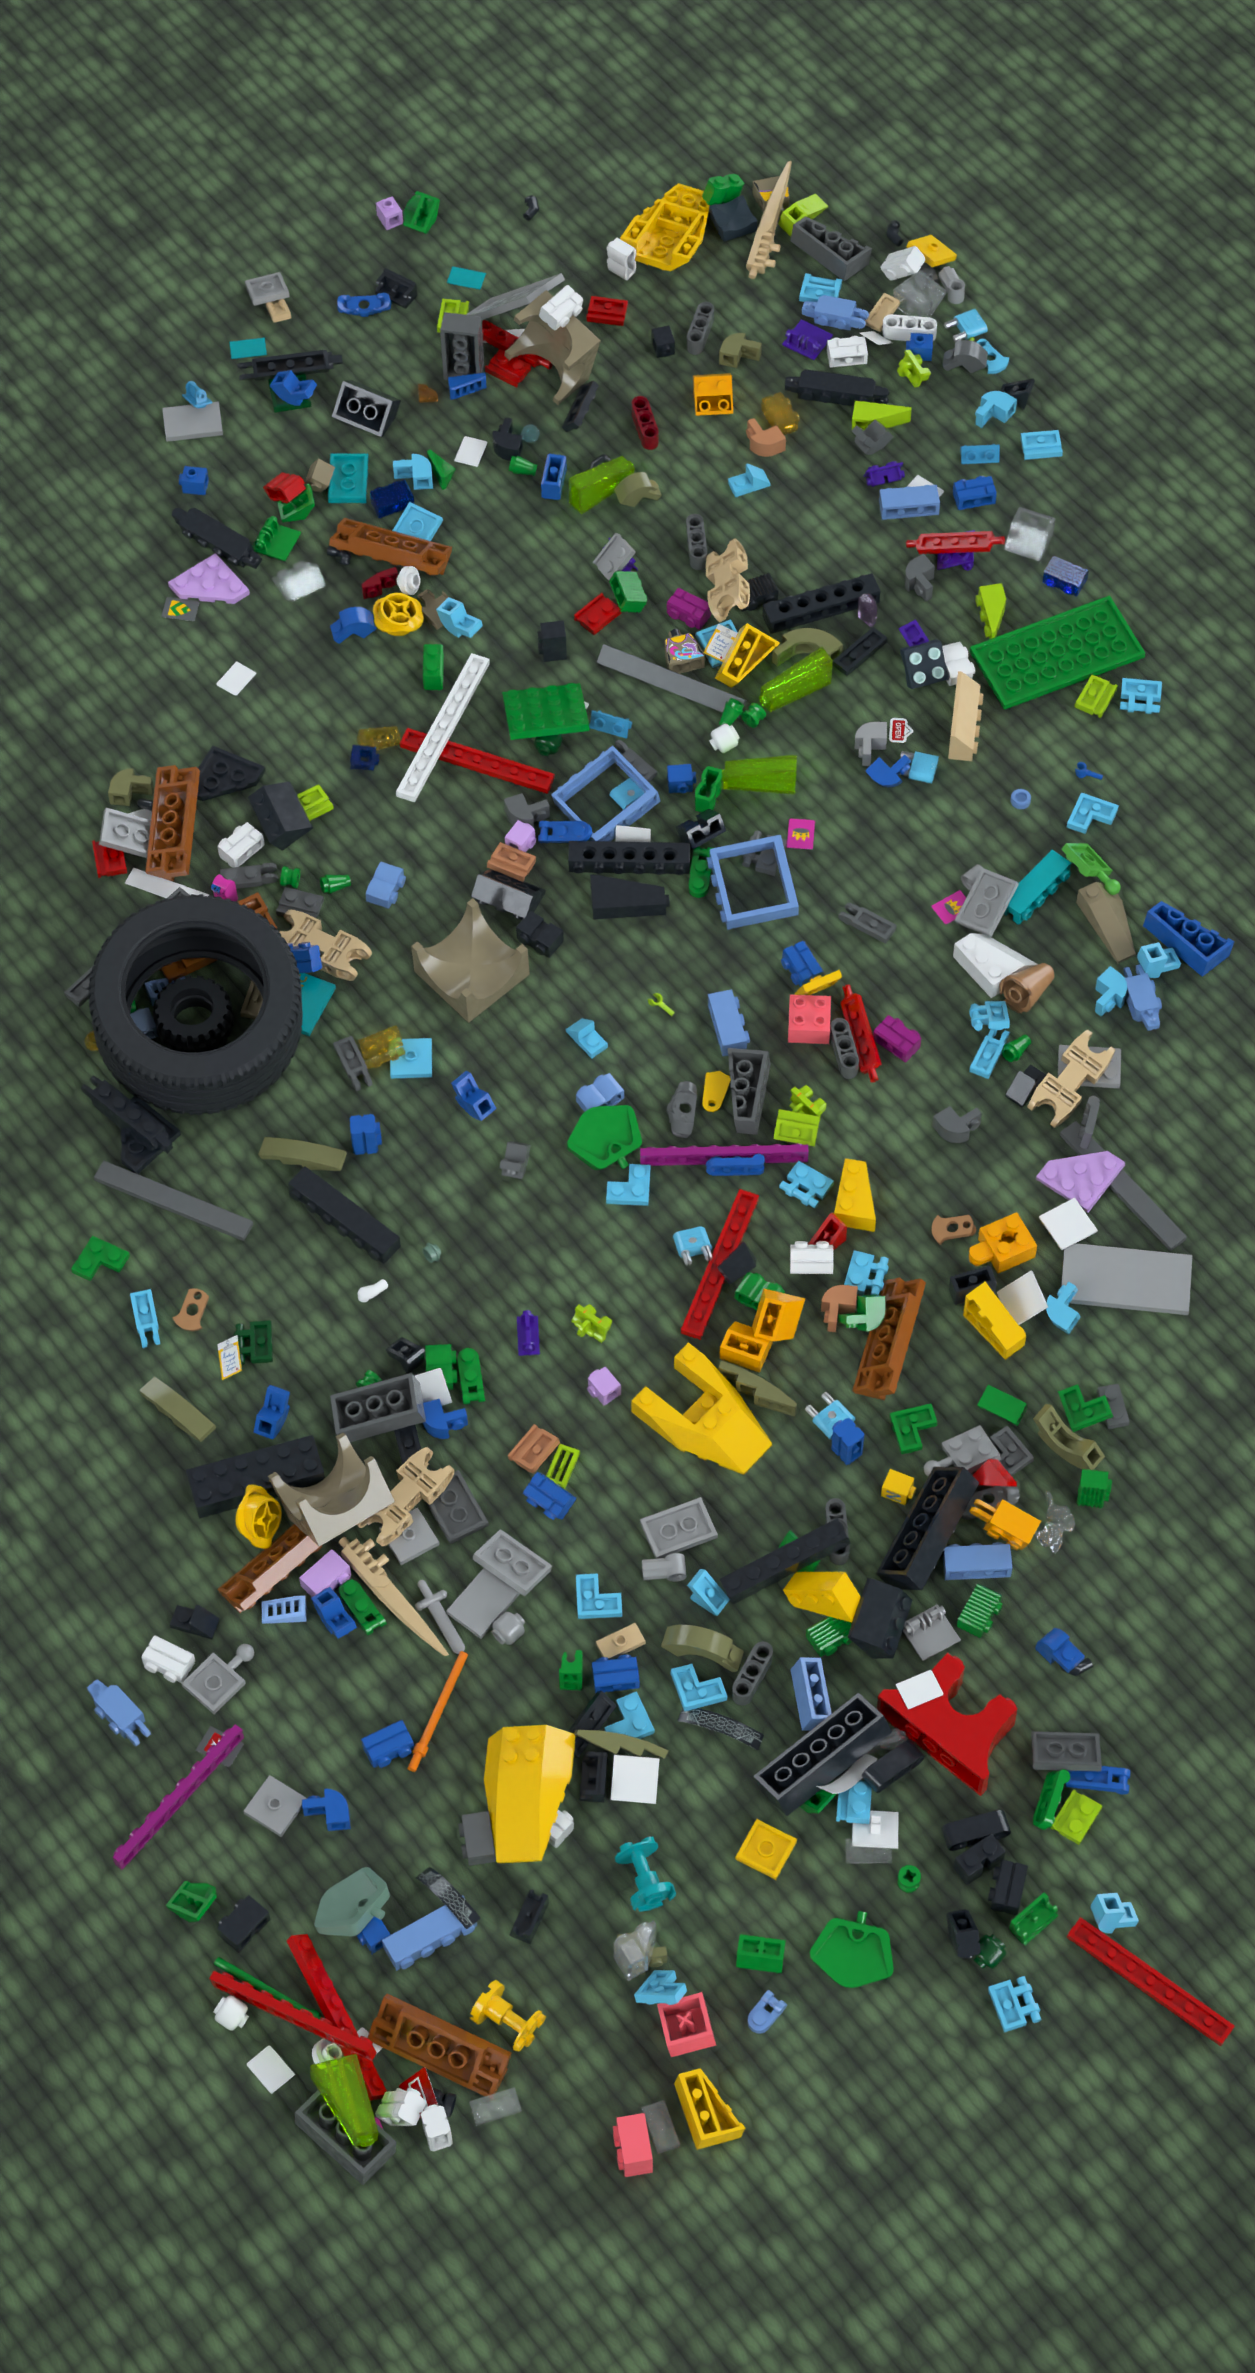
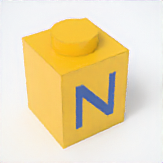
[881,1469,916,1505]

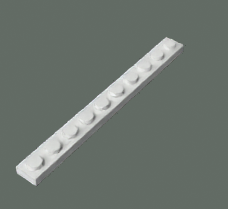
[396,653,490,802]

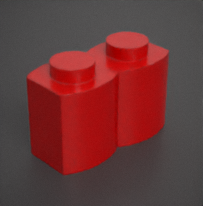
[263,472,306,503]

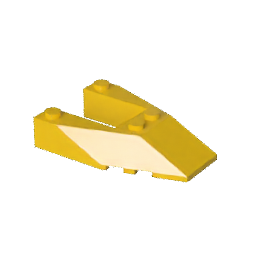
[631,1343,772,1475]

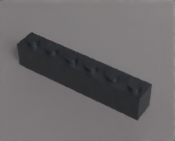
[288,1166,401,1264]
[720,1518,851,1604]

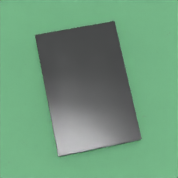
[425,1470,489,1544]
[1031,1732,1102,1771]

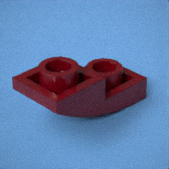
[362,567,398,599]

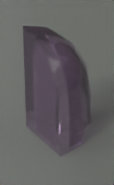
[858,593,878,627]

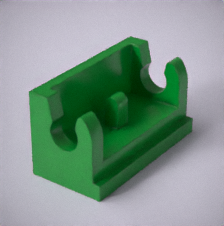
[977,1385,1027,1426]
[559,1650,583,1690]
[1009,1892,1059,1946]
[736,1934,786,1973]

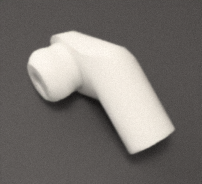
[357,1279,388,1302]

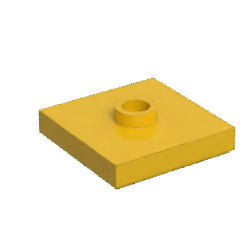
[906,235,957,267]
[795,970,842,995]
[735,1819,797,1880]

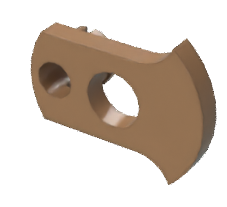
[932,1215,977,1245]
[173,1289,209,1331]

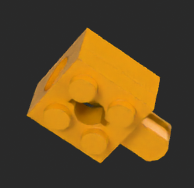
[969,1212,1037,1274]
[969,1499,1041,1551]

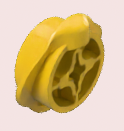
[373,593,423,636]
[236,1485,282,1549]

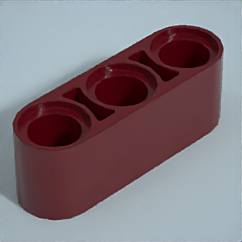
[632,396,659,450]

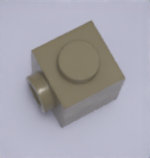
[305,458,335,493]

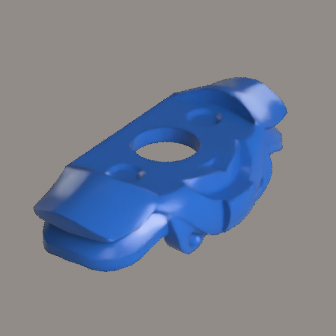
[337,293,391,317]

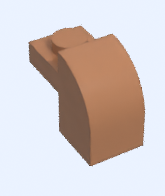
[746,418,786,457]
[821,1285,858,1332]

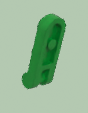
[689,846,713,898]
[457,1348,485,1404]
[339,1580,387,1636]
[1033,1769,1070,1830]

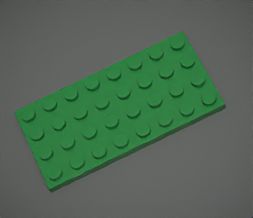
[970,595,1145,710]

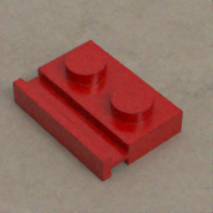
[587,296,628,326]
[485,349,531,388]
[574,593,621,635]
[92,840,127,878]

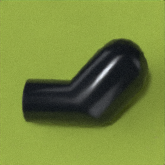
[523,195,539,221]
[886,220,904,247]

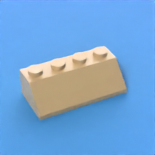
[948,671,983,761]

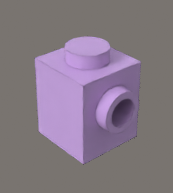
[376,197,403,230]
[505,820,536,852]
[587,1367,621,1406]

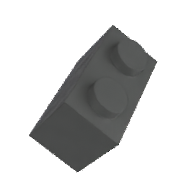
[458,1811,496,1866]

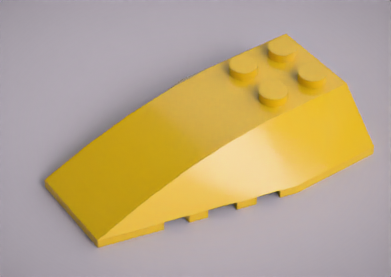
[620,183,710,271]
[484,1725,576,1863]

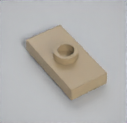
[865,293,901,332]
[265,299,291,323]
[596,1623,646,1660]

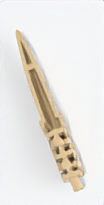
[746,161,792,279]
[339,1537,449,1656]

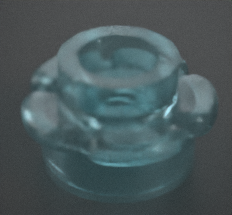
[521,425,540,442]

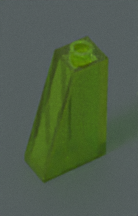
[569,456,635,514]
[759,647,833,712]
[722,755,797,794]
[310,2054,378,2147]

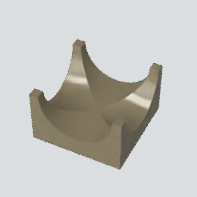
[504,290,601,405]
[411,898,530,1023]
[268,1433,395,1547]

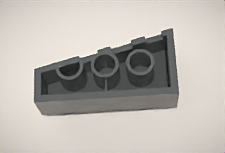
[791,217,872,281]
[727,1048,771,1135]

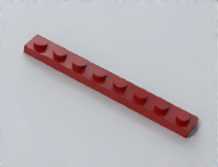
[400,728,555,794]
[681,1189,759,1340]
[1067,1917,1235,2046]
[286,1934,387,2101]
[209,1971,377,2061]

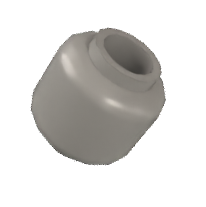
[492,1612,525,1645]

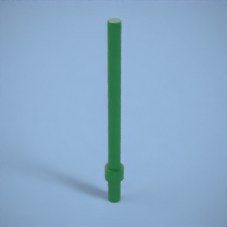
[214,1957,322,2020]

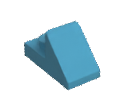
[728,464,770,497]
[566,1018,608,1059]
[687,1569,730,1616]

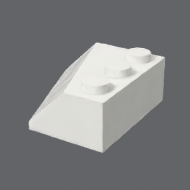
[953,933,1038,998]

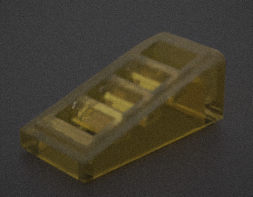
[357,726,401,753]

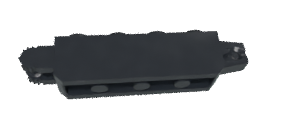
[237,350,343,381]
[785,369,889,406]
[172,508,262,569]
[81,1075,173,1154]

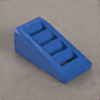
[448,373,487,400]

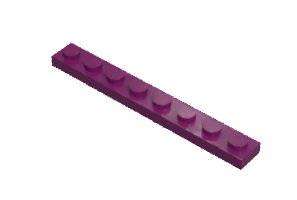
[640,1143,808,1166]
[113,1724,244,1870]

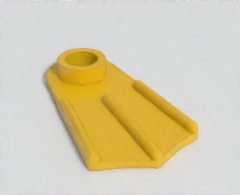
[702,1071,731,1112]

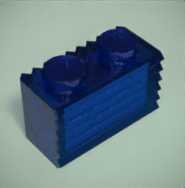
[370,479,414,518]
[1043,556,1089,597]

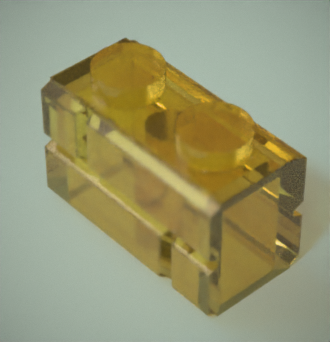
[761,392,800,435]

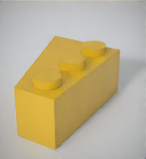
[715,623,780,688]
[834,1158,876,1232]
[963,1282,1026,1360]

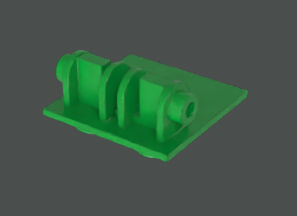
[252,516,301,562]

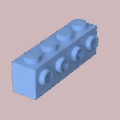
[382,1896,477,1971]

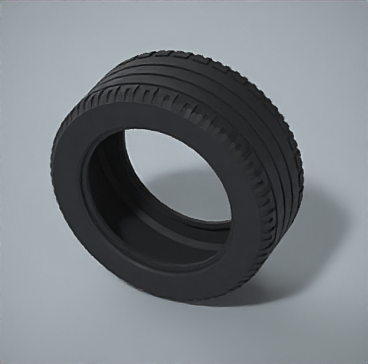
[88,894,303,1115]

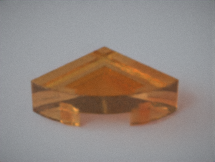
[418,384,438,403]

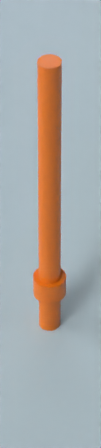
[408,1651,468,1772]

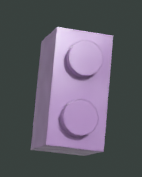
[299,1549,351,1597]

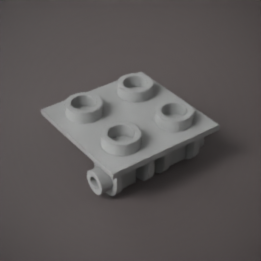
[903,1604,961,1661]

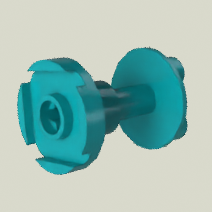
[614,1837,676,1912]

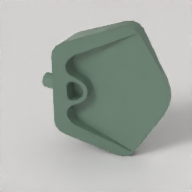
[314,1867,390,1936]

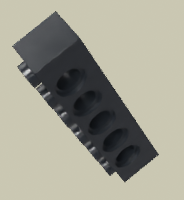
[762,573,881,634]
[568,841,690,875]

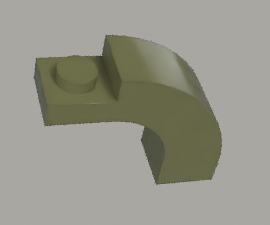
[772,628,843,667]
[1033,1404,1105,1470]
[661,1625,744,1672]

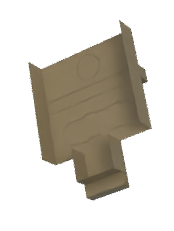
[417,589,448,630]

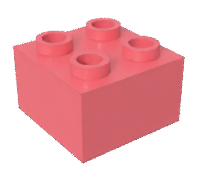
[788,995,831,1044]
[657,1992,716,2057]
[613,2113,653,2177]

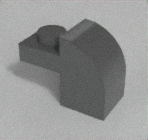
[943,340,988,373]
[851,420,894,455]
[905,554,935,602]
[504,793,550,828]
[932,1106,982,1143]
[500,1141,531,1179]

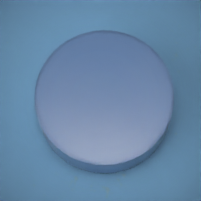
[1011,789,1031,809]

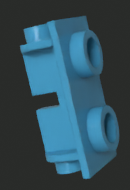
[182,381,212,408]
[960,444,1000,464]
[590,710,632,739]

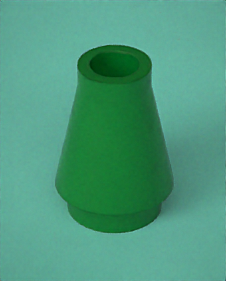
[508,455,537,476]
[719,698,744,726]
[320,874,351,894]
[1002,1035,1031,1062]

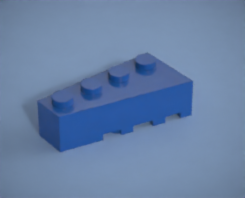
[1143,901,1235,977]

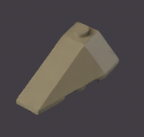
[1076,882,1136,964]

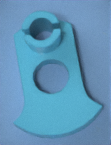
[977,339,1009,374]

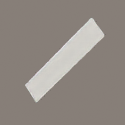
[125,868,209,898]

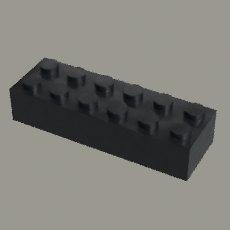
[186,1435,325,1519]
[876,1467,979,1590]
[753,1693,892,1816]

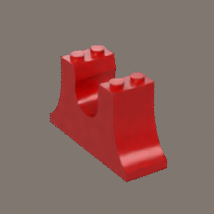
[877,1653,1018,1796]

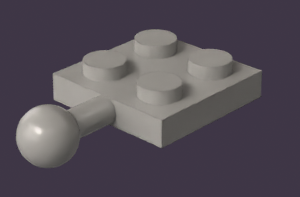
[924,1425,1001,1476]
[182,1644,254,1714]

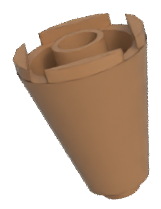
[999,963,1054,1013]

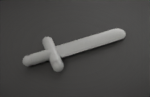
[415,1580,465,1654]

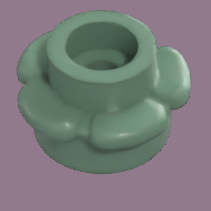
[422,1243,441,1263]

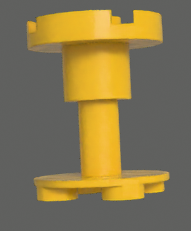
[470,1980,546,2052]

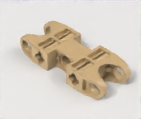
[706,539,750,622]
[280,910,372,981]
[1027,1030,1116,1128]
[357,1447,455,1546]

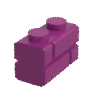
[667,588,712,630]
[873,1015,921,1062]

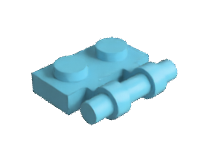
[1120,678,1162,714]
[969,1001,1010,1031]
[779,1160,834,1208]
[844,1250,889,1295]
[988,1976,1042,2032]

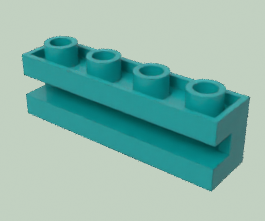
[1004,849,1071,925]

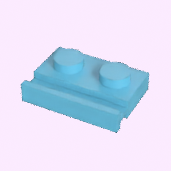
[1020,430,1063,460]
[836,1781,872,1824]

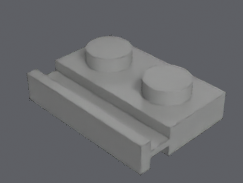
[593,533,636,581]

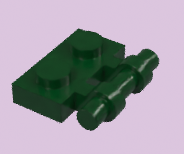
[233,1320,273,1365]

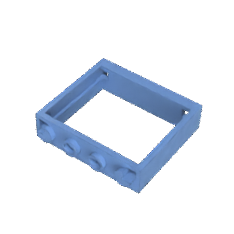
[551,746,660,841]
[707,835,799,930]

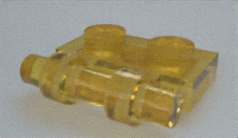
[358,1025,406,1069]

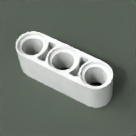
[882,314,937,341]

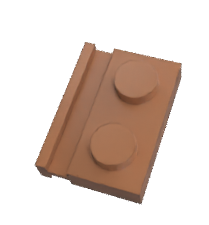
[487,842,536,882]
[508,1424,560,1474]

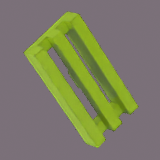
[546,1444,580,1489]

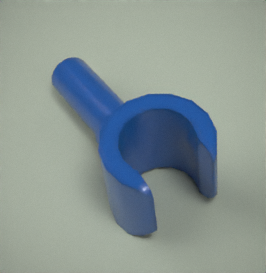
[1075,762,1103,780]

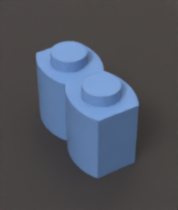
[366,862,406,909]
[576,1073,624,1112]

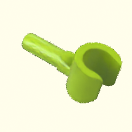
[648,993,675,1016]

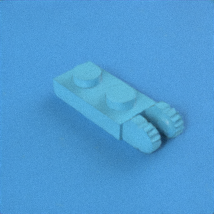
[969,1029,1009,1079]
[130,1289,160,1348]

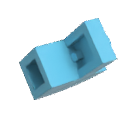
[975,391,1017,428]
[393,454,433,490]
[436,597,483,638]
[1137,942,1181,978]
[1095,966,1127,1016]
[1046,1282,1081,1334]
[1091,1893,1139,1933]

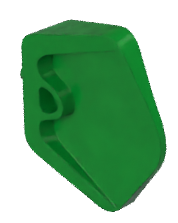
[566,1105,642,1170]
[810,1911,894,1988]

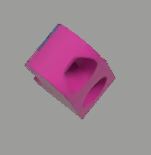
[211,874,238,901]

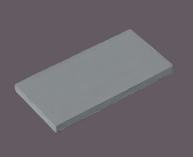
[465,273,565,320]
[1061,1243,1192,1315]

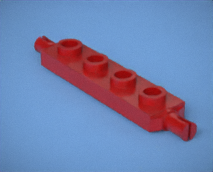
[482,320,553,370]
[906,531,1005,554]
[840,985,882,1082]

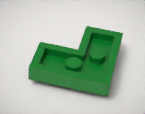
[71,1235,130,1281]
[1058,1384,1114,1432]
[889,1404,937,1455]

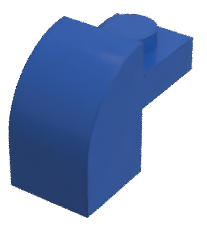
[270,370,317,406]
[330,607,377,644]
[865,755,911,787]
[451,1071,496,1121]
[253,1385,290,1439]
[422,1399,468,1439]
[311,1587,357,1639]
[1035,1628,1085,1673]
[302,1789,351,1831]

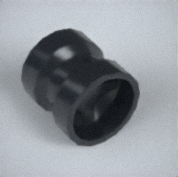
[433,2088,457,2117]

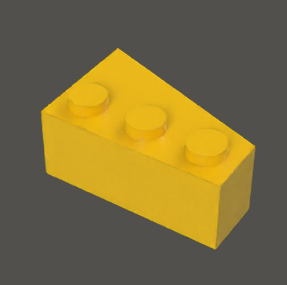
[783,1572,861,1623]
[674,2068,745,2150]

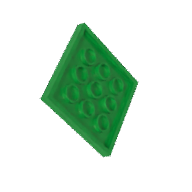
[502,683,589,740]

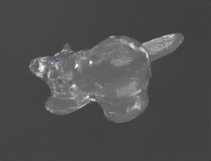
[1034,1491,1075,1553]

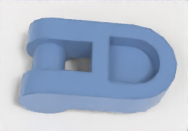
[748,1990,787,2033]

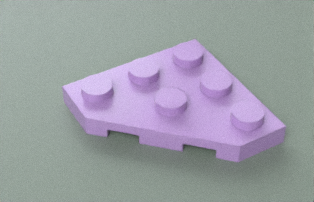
[168,553,250,604]
[1036,1151,1125,1213]

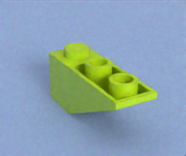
[778,194,828,237]
[852,401,912,430]
[976,583,1006,640]

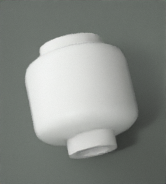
[709,724,740,753]
[213,1995,249,2030]

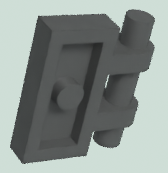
[742,831,787,876]

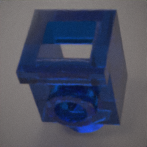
[350,745,379,771]

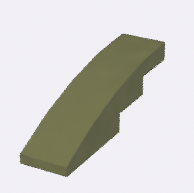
[258,1137,347,1171]
[718,1361,797,1417]
[139,1376,216,1442]
[574,1730,668,1759]

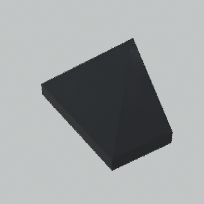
[717,1242,756,1284]

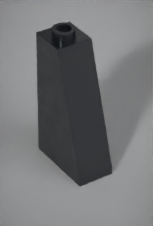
[590,874,670,920]

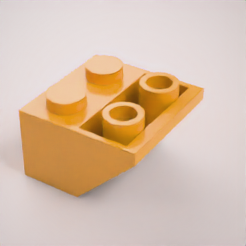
[693,373,733,416]
[752,1288,805,1341]
[720,1321,773,1373]

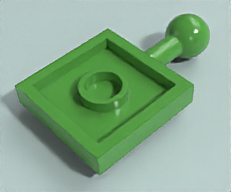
[1061,843,1121,895]

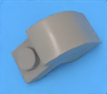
[854,722,887,766]

